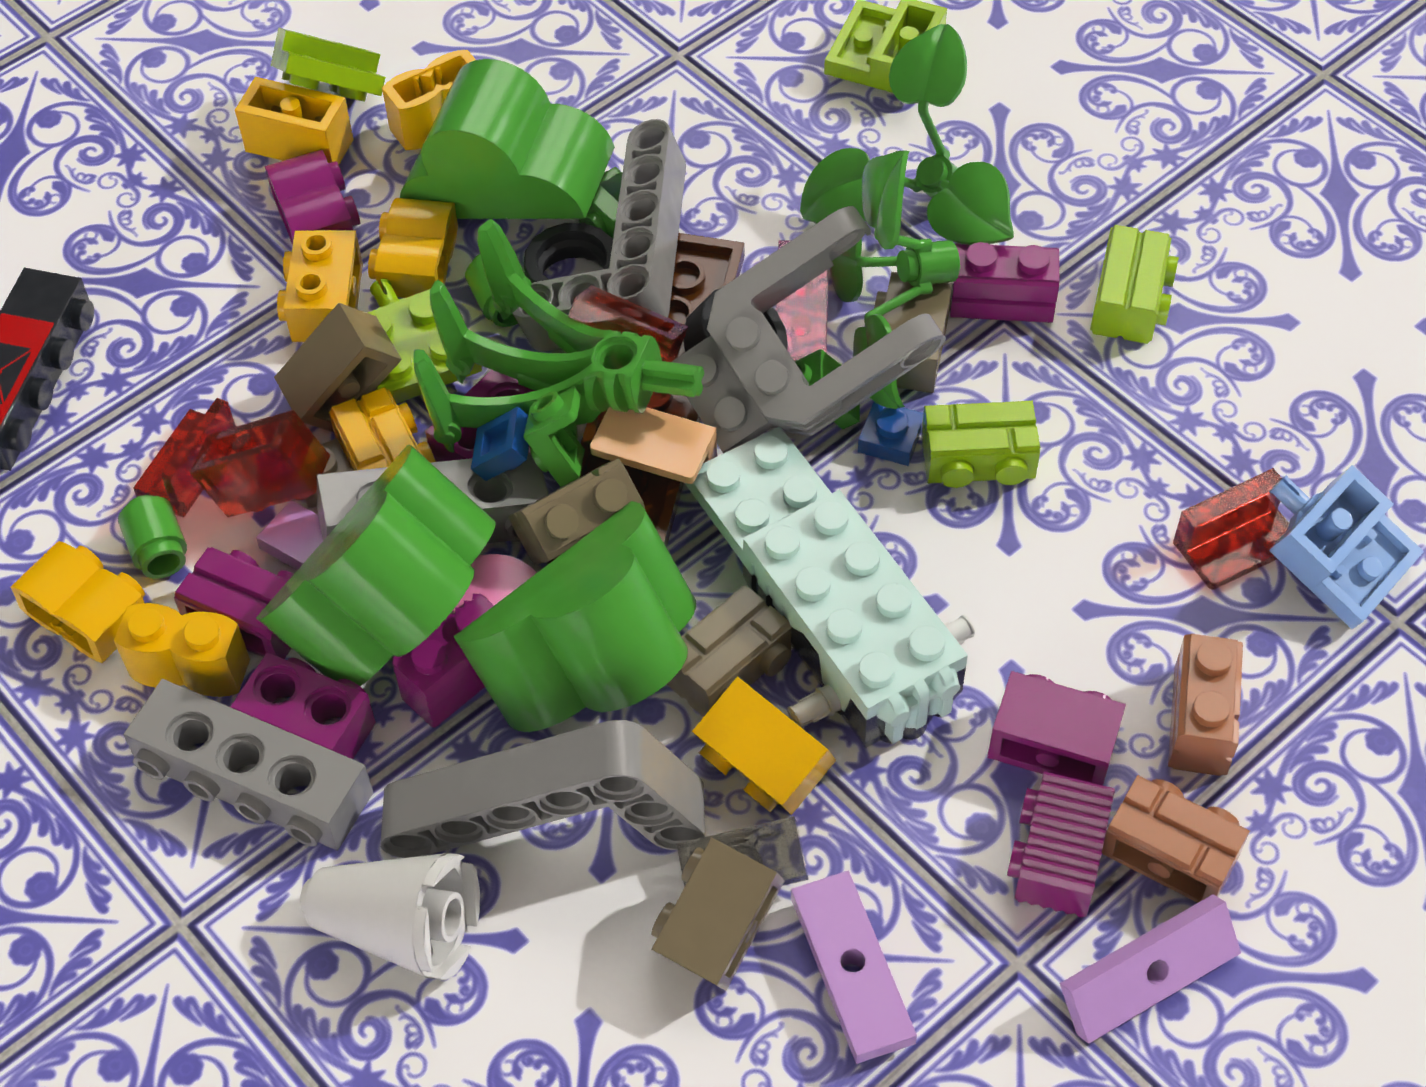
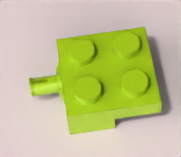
[824,0,947,93]
[271,27,386,102]
[367,279,482,404]

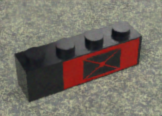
[0,267,94,471]

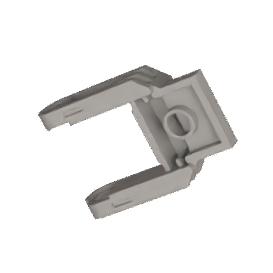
[672,206,946,453]

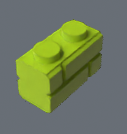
[1090,224,1179,344]
[921,400,1040,488]

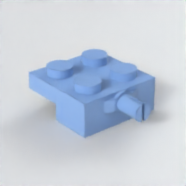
[1269,465,1424,629]

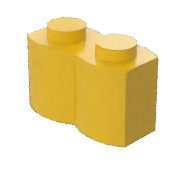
[382,50,476,150]
[368,198,458,298]
[10,541,145,663]
[114,603,250,697]

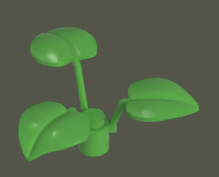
[800,24,1014,245]
[830,150,960,409]

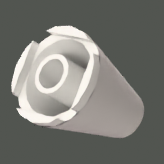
[300,853,480,980]

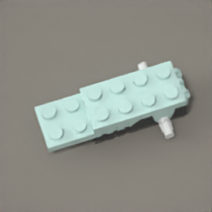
[686,427,975,748]

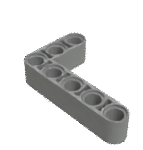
[512,119,686,351]
[381,720,705,858]

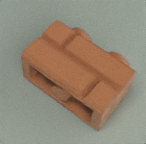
[1168,634,1243,776]
[1102,775,1250,903]

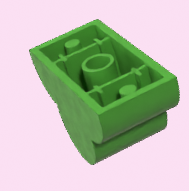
[400,59,615,219]
[256,445,496,686]
[454,501,696,732]

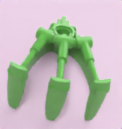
[413,219,705,452]

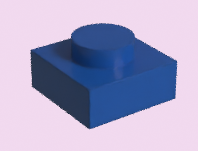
[858,402,923,466]
[471,407,529,481]

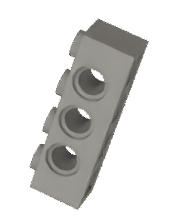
[317,452,548,543]
[123,679,373,851]

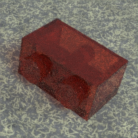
[189,410,330,518]

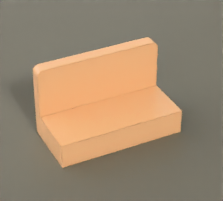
[590,407,717,484]

